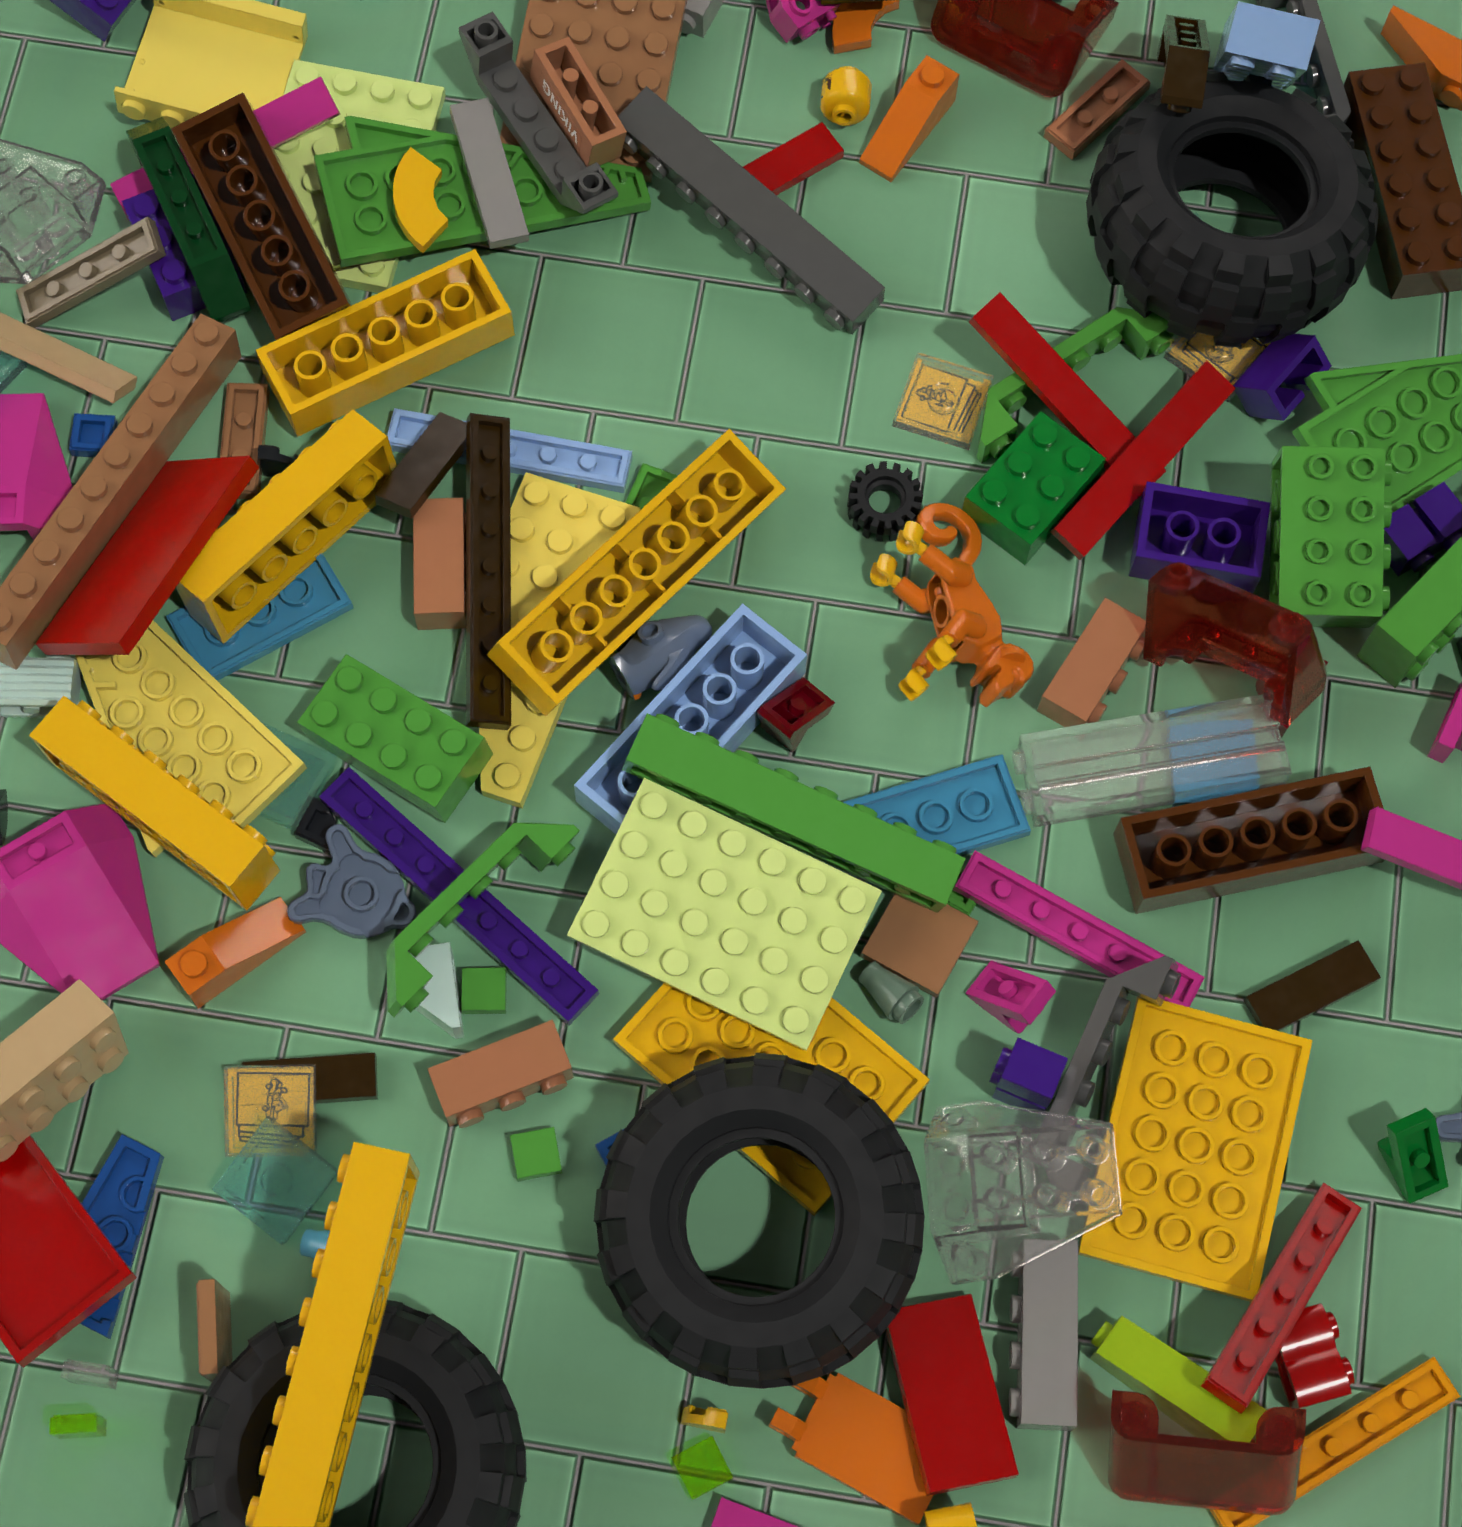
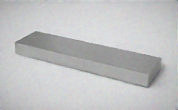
[450,98,529,249]

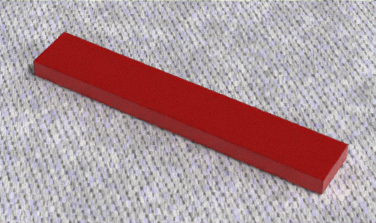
[968,292,1167,499]
[1050,361,1236,560]
[1201,1182,1362,1414]

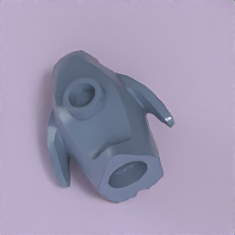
[609,615,712,700]

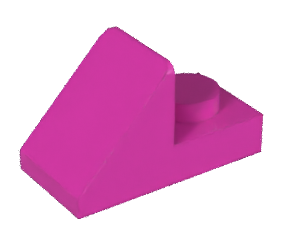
[965,960,1056,1034]

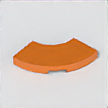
[832,0,900,54]

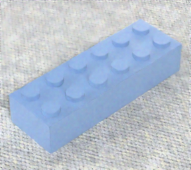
[1213,1,1320,90]
[574,603,807,834]

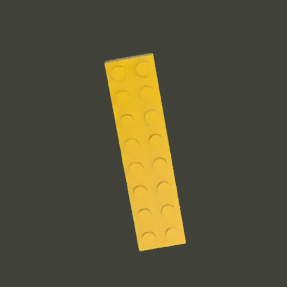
[487,429,786,716]
[245,1142,420,1527]

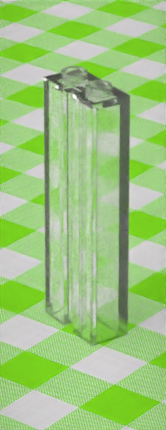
[1012,693,1292,827]

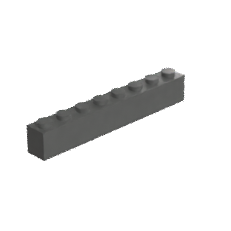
[618,86,885,335]

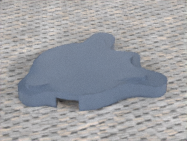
[287,824,416,939]

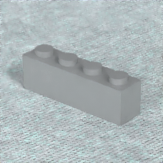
[1008,1237,1078,1431]

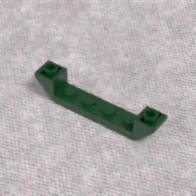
[126,117,251,322]

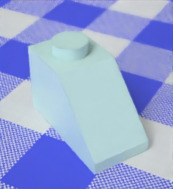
[410,942,464,1039]

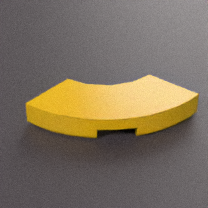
[393,147,448,253]

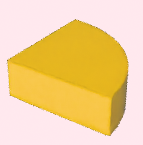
[680,1405,729,1434]

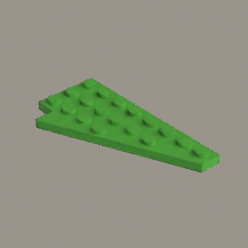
[314,116,651,268]
[1292,354,1462,513]

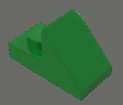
[1377,1108,1449,1204]

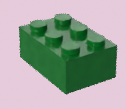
[962,411,1106,565]

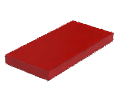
[885,1294,1019,1496]

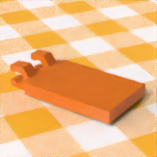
[768,1373,933,1525]

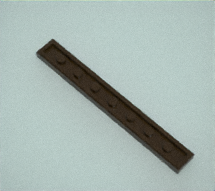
[466,413,511,730]

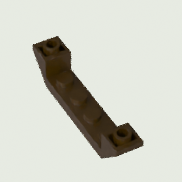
[1157,15,1210,113]

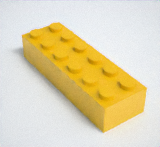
[256,249,515,437]
[176,409,397,644]
[29,696,280,911]

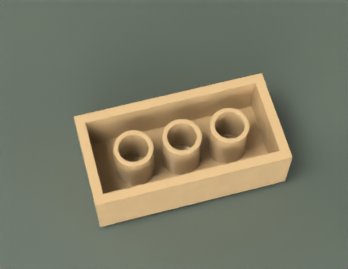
[0,979,129,1162]

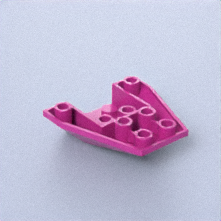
[0,393,73,541]
[0,804,160,1000]

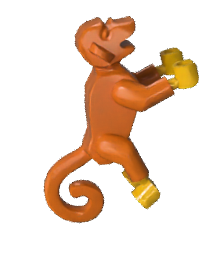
[870,503,1034,707]

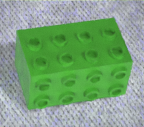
[1268,446,1392,628]

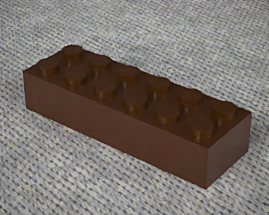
[1344,62,1462,300]
[171,92,352,340]
[1113,766,1385,914]

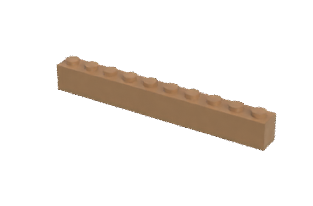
[0,313,241,670]

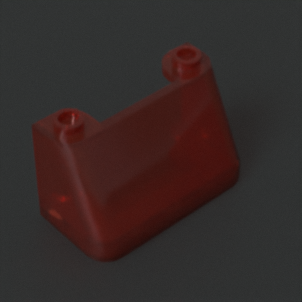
[931,0,1119,98]
[1143,562,1327,726]
[1107,1390,1306,1516]

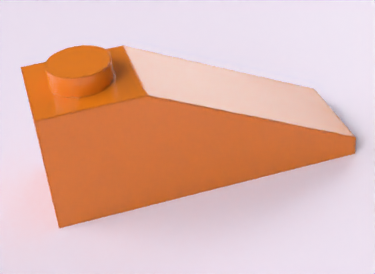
[1381,5,1462,111]
[859,55,959,182]
[164,897,306,1009]

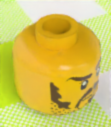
[820,66,872,126]

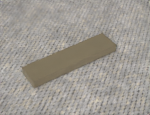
[16,216,166,328]

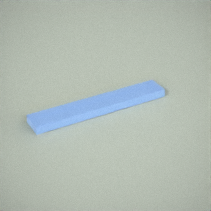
[387,408,633,493]

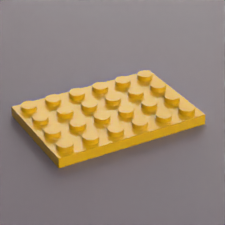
[613,983,930,1216]
[1078,997,1313,1302]

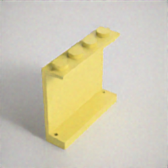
[114,0,308,129]

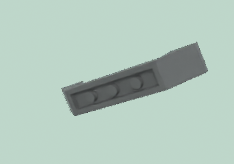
[1256,0,1351,124]
[459,11,618,214]
[1035,956,1181,1211]

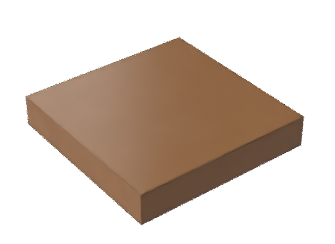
[860,894,979,998]
[196,1279,232,1382]

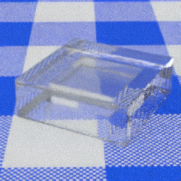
[61,1359,119,1390]

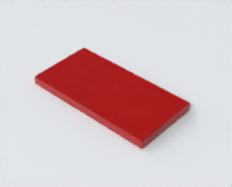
[35,456,259,655]
[0,1135,137,1368]

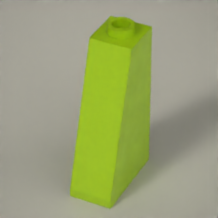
[1090,1315,1270,1460]

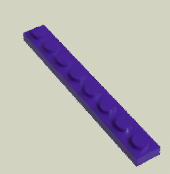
[319,767,599,1026]

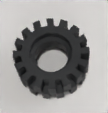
[847,461,923,542]

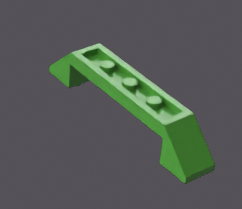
[977,307,1174,464]
[386,823,580,1017]

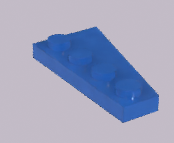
[80,1134,164,1340]

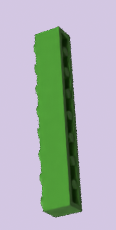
[622,713,966,913]

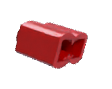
[1275,1303,1355,1411]

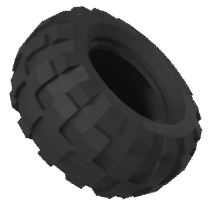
[1086,72,1378,347]
[594,1053,925,1389]
[183,1300,527,1527]

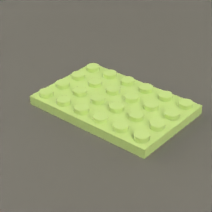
[234,59,446,293]
[567,778,882,1051]

